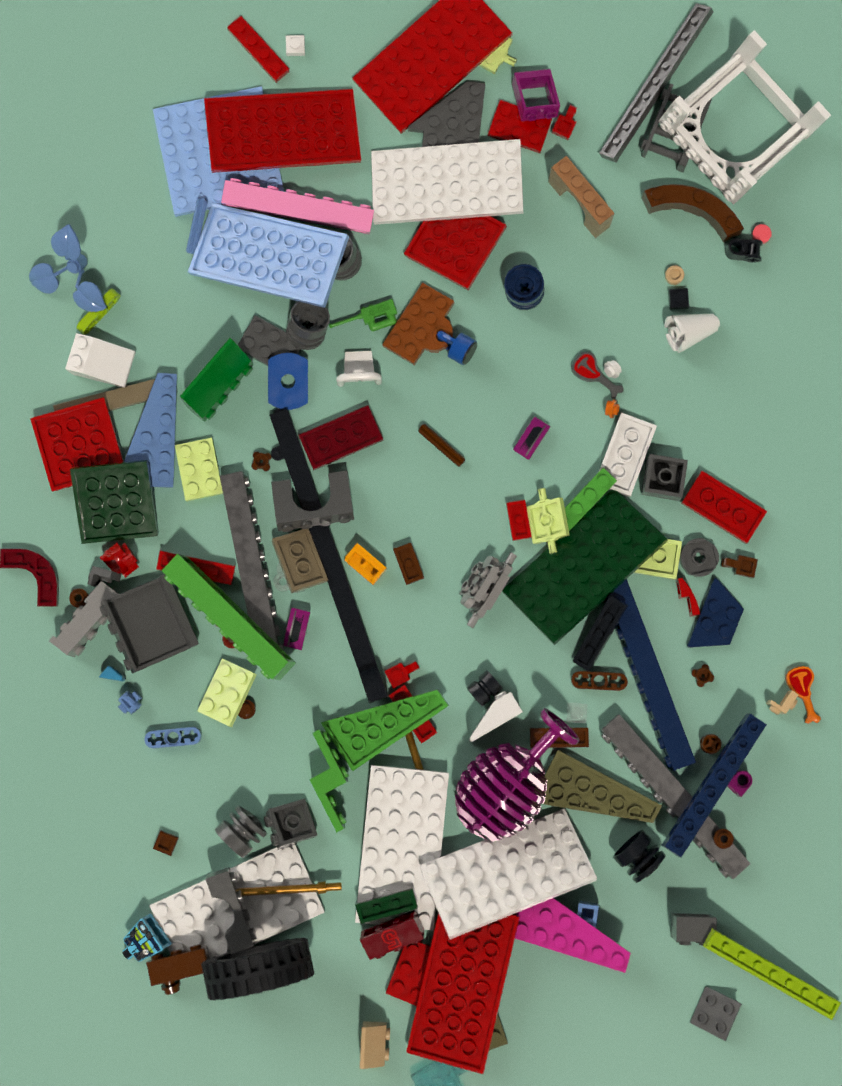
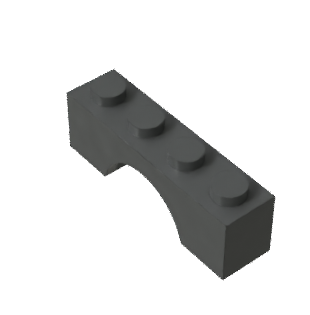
[205,867,257,954]

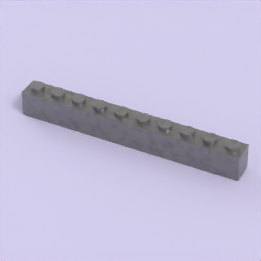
[220,471,284,650]
[600,714,751,879]

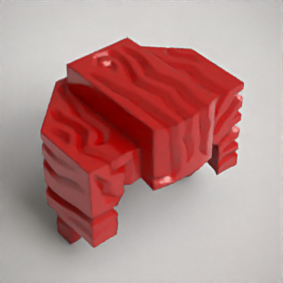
[100,543,139,578]

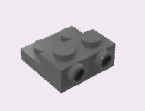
[264,799,318,850]

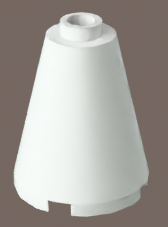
[664,314,720,353]

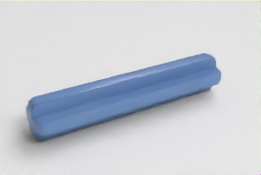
[186,198,208,254]

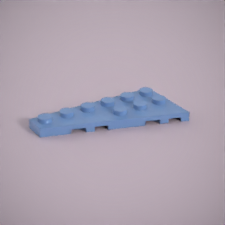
[124,373,177,488]

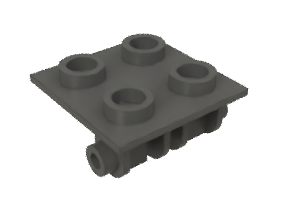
[690,987,741,1041]

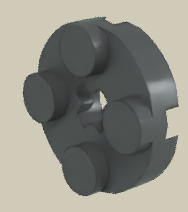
[680,538,719,577]

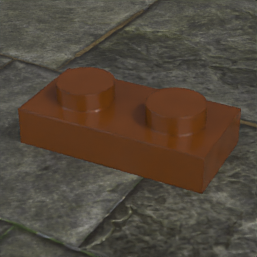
[393,542,424,585]

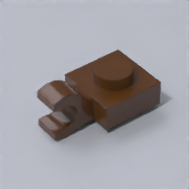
[721,555,758,579]

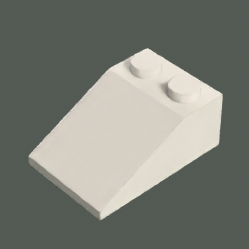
[65,333,136,388]
[469,691,522,742]

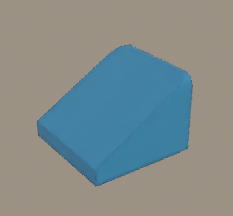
[99,666,126,682]

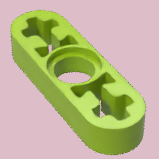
[76,288,121,335]

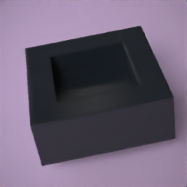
[668,288,689,310]

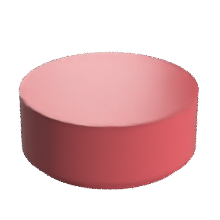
[752,224,772,244]

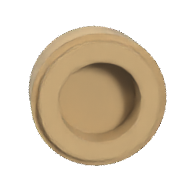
[665,265,684,285]

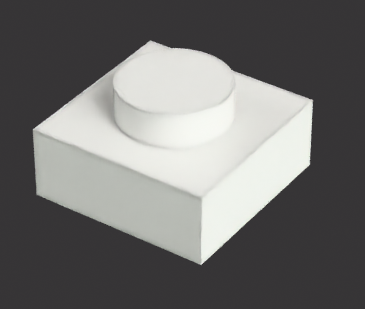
[286,35,305,56]

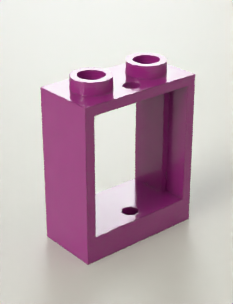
[512,69,560,121]

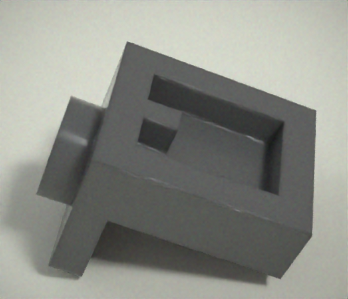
[88,566,122,587]

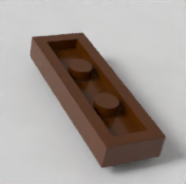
[530,728,589,748]

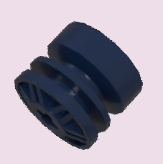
[504,264,545,310]

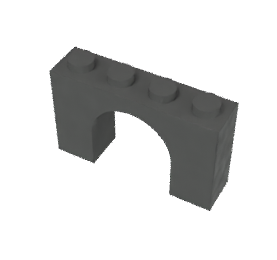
[271,471,354,532]

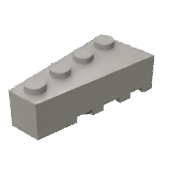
[49,581,119,657]

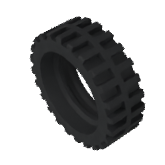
[201,938,315,1000]

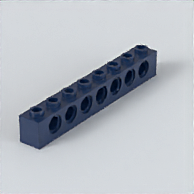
[661,713,767,858]

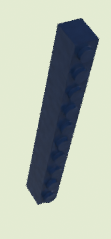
[604,579,696,771]

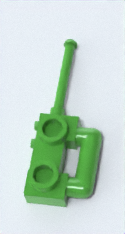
[329,299,397,331]

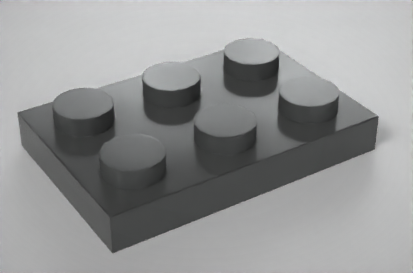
[238,315,301,376]

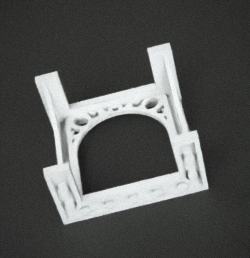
[658,30,831,205]

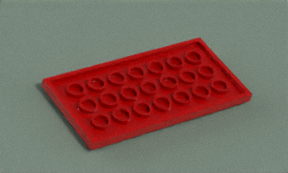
[352,0,513,134]
[204,89,361,173]
[406,913,520,1074]

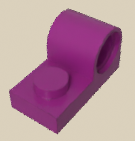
[709,768,753,797]

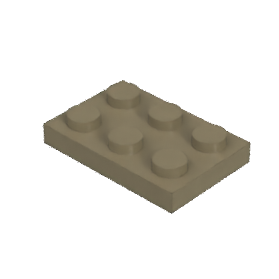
[272,529,328,593]

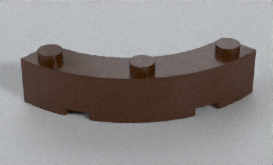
[641,184,744,242]

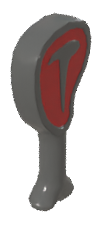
[571,352,624,399]

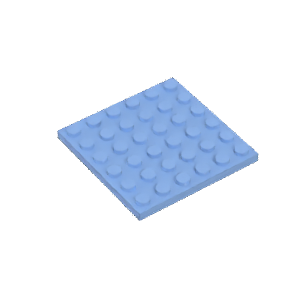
[153,86,284,217]

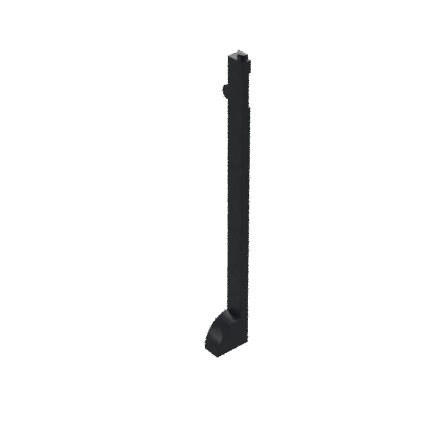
[269,408,388,703]

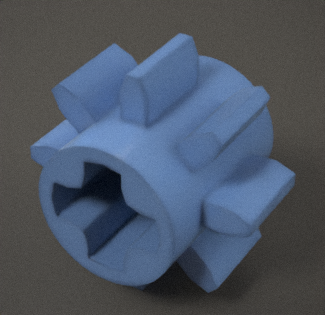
[118,690,142,715]

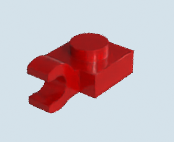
[552,105,577,141]
[384,661,420,689]

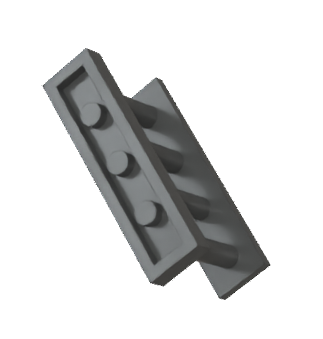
[641,83,712,172]

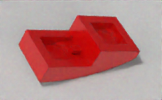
[675,578,700,617]

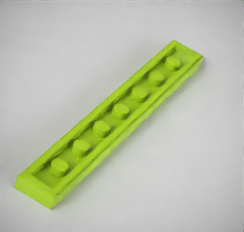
[703,929,841,1020]

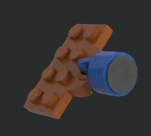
[382,283,477,366]

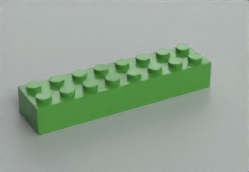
[162,554,296,680]

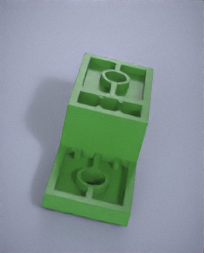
[309,729,349,832]

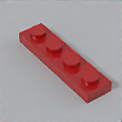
[227,16,290,83]
[156,551,236,585]

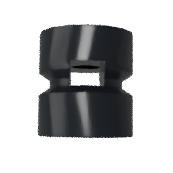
[466,670,503,707]

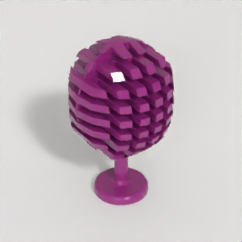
[455,708,580,842]

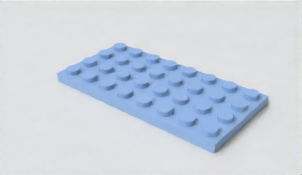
[188,203,349,308]

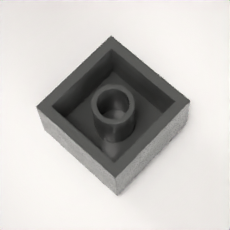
[641,454,688,501]
[671,913,717,946]

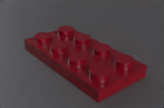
[298,405,383,470]

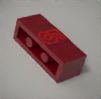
[360,910,425,960]

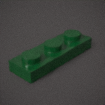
[355,888,418,924]

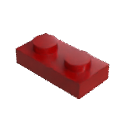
[506,500,532,541]

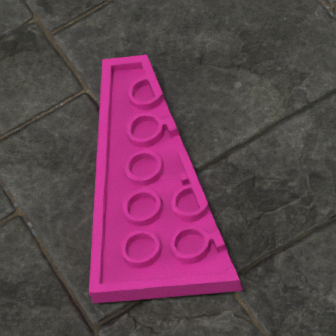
[515,898,631,973]

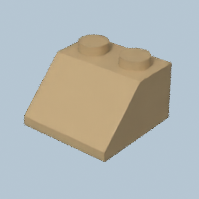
[360,1021,390,1069]

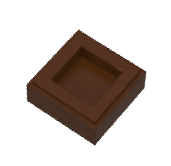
[153,830,179,856]

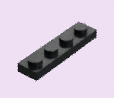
[573,595,628,672]

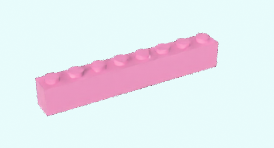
[221,178,374,234]

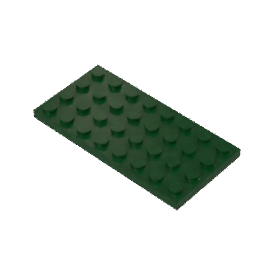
[502,490,667,645]

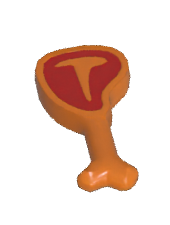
[785,666,821,724]

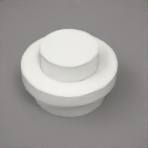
[604,360,622,379]

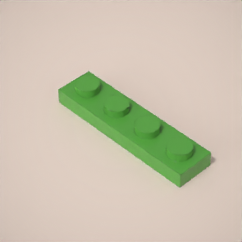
[565,468,617,531]

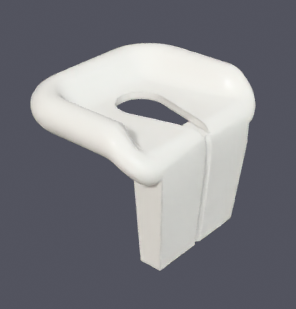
[336,351,382,387]

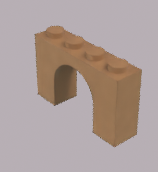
[548,156,615,238]

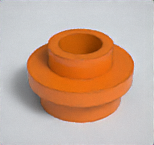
[605,399,620,418]

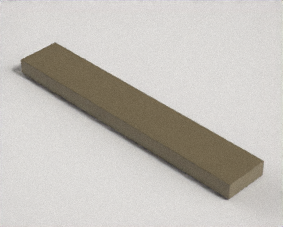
[53,379,155,412]

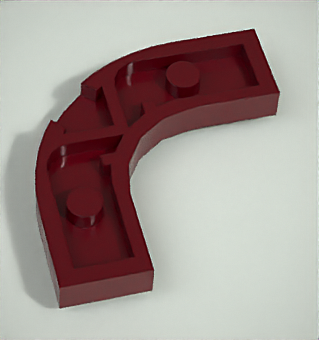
[0,549,59,607]

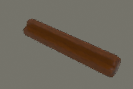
[418,424,465,467]

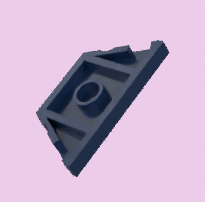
[687,578,744,648]

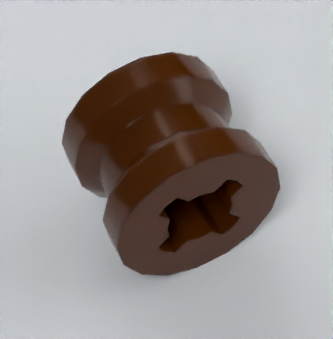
[700,734,722,754]

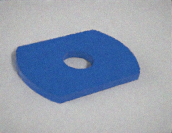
[268,353,308,410]

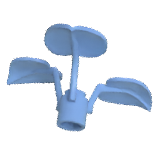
[29,224,107,312]

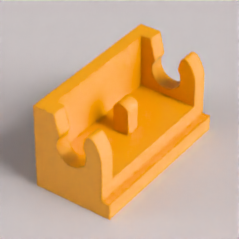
[344,543,387,585]

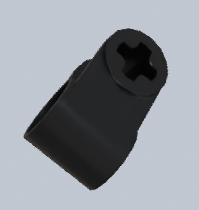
[725,238,763,263]

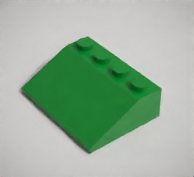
[180,338,253,422]

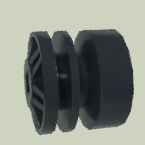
[613,830,666,883]

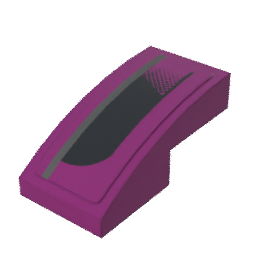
[513,416,551,460]
[283,608,311,650]

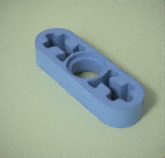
[144,727,202,748]

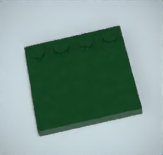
[70,460,158,544]

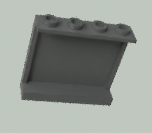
[100,574,199,674]

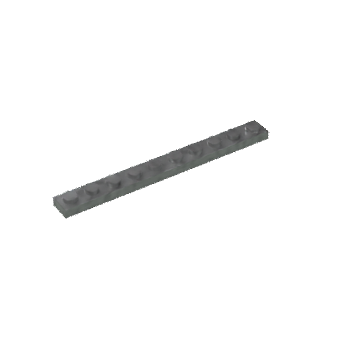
[599,3,713,162]

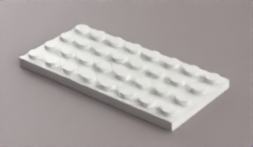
[371,139,524,225]
[355,765,449,931]
[420,809,597,939]
[149,845,325,958]

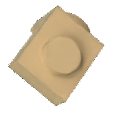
[766,690,798,715]

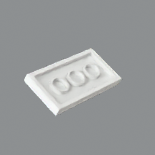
[599,412,657,497]

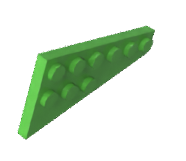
[321,690,449,771]

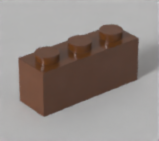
[146,944,210,986]

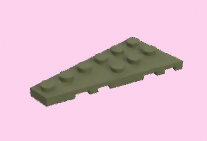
[542,750,662,823]

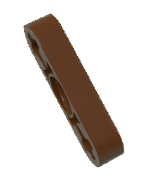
[571,671,628,691]

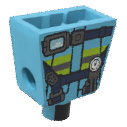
[122,913,172,962]

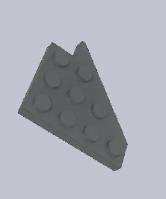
[408,81,486,147]

